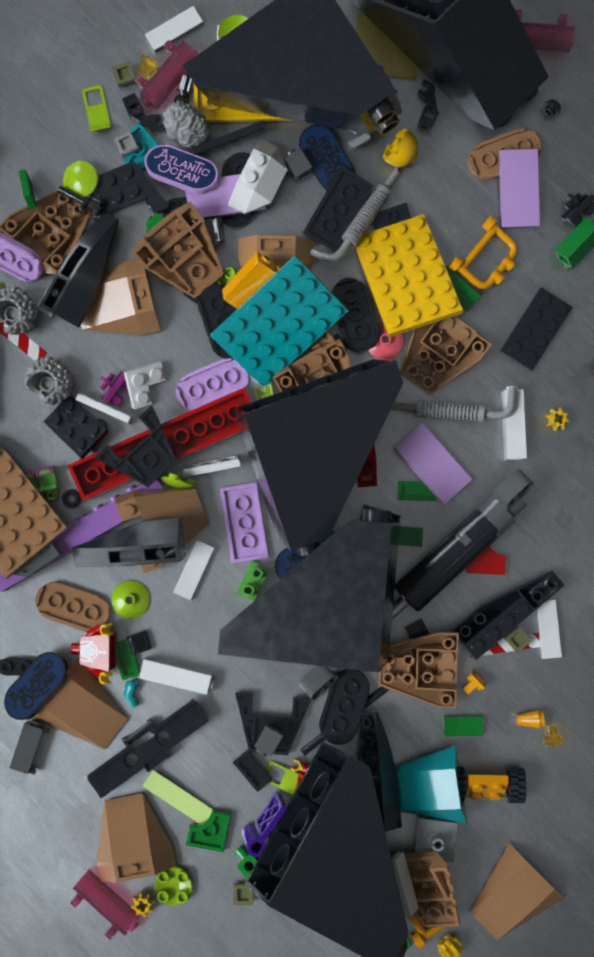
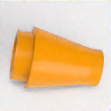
[517,710,545,729]

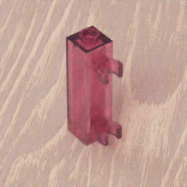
[515,10,575,52]
[134,39,198,110]
[70,869,140,940]

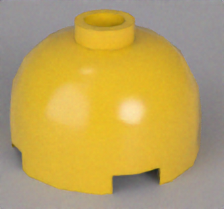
[382,128,419,168]

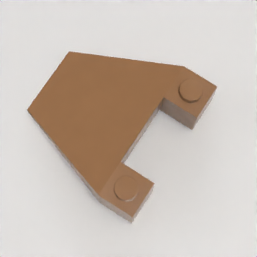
[115,488,209,573]

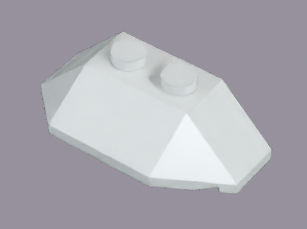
[228,139,288,214]

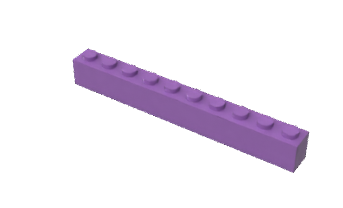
[0,479,165,593]

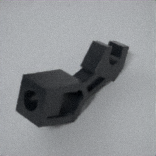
[417,79,439,132]
[122,93,165,133]

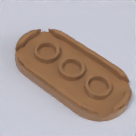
[468,128,542,180]
[35,581,111,632]

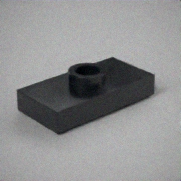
[372,203,412,230]
[232,749,272,792]

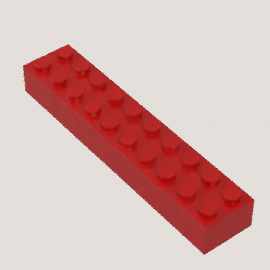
[67,387,251,501]

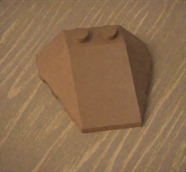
[130,202,224,299]

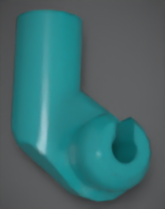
[123,679,139,709]

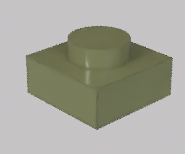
[112,61,136,87]
[504,626,532,653]
[233,883,253,905]

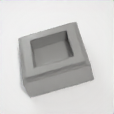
[114,131,139,158]
[348,133,371,148]

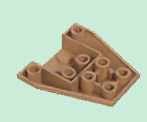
[0,190,92,275]
[238,235,315,270]
[81,258,161,335]
[400,315,492,395]
[272,339,351,392]
[379,631,459,708]
[97,793,177,883]

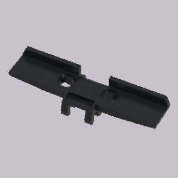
[85,698,209,798]

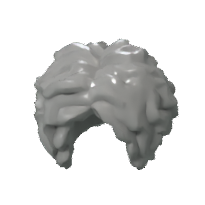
[163,100,210,147]
[0,286,38,335]
[24,356,73,405]

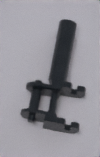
[58,186,105,221]

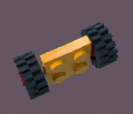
[456,767,527,804]

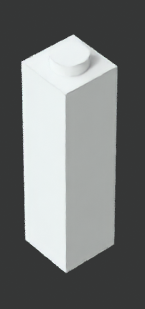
[501,386,527,460]
[139,658,215,695]

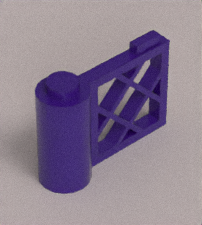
[242,791,287,857]

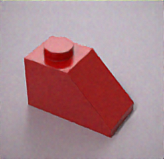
[357,445,377,487]

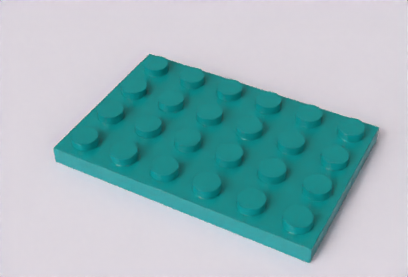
[210,255,348,386]

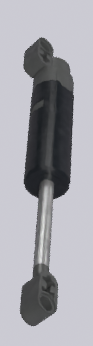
[300,469,534,700]

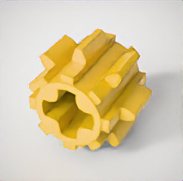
[545,407,570,431]
[131,891,156,917]
[437,934,463,957]

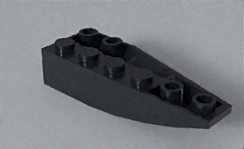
[39,212,119,328]
[72,517,187,567]
[451,570,565,660]
[358,712,402,832]

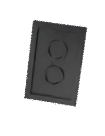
[43,395,109,459]

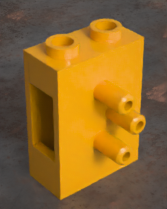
[222,252,282,309]

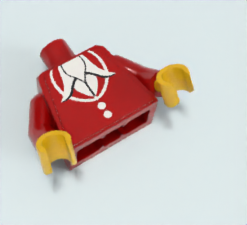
[70,623,116,684]

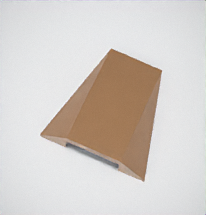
[33,656,128,750]
[469,843,565,940]
[404,851,460,928]

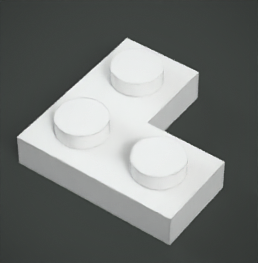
[124,361,165,409]

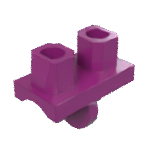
[100,371,128,406]

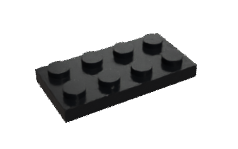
[303,166,374,252]
[499,287,573,372]

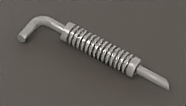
[310,167,399,262]
[392,387,516,423]

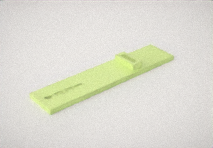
[143,769,212,824]

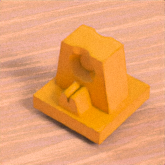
[463,669,486,694]

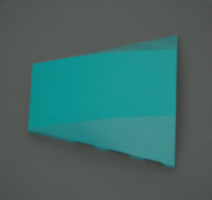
[395,745,467,824]

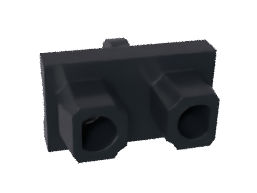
[560,193,594,227]

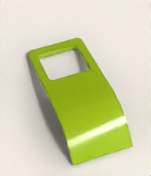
[82,85,111,132]
[266,761,298,795]

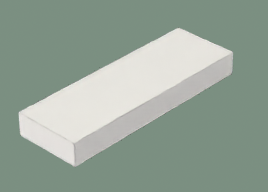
[145,6,203,52]
[75,393,133,424]
[182,455,240,477]
[173,540,214,600]
[536,599,562,659]
[391,852,419,917]

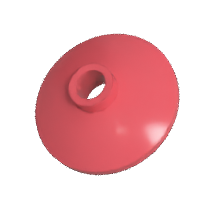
[368,322,404,359]

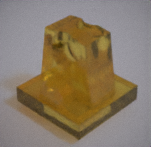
[136,54,161,80]
[541,725,564,748]

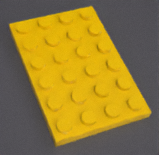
[354,214,463,337]

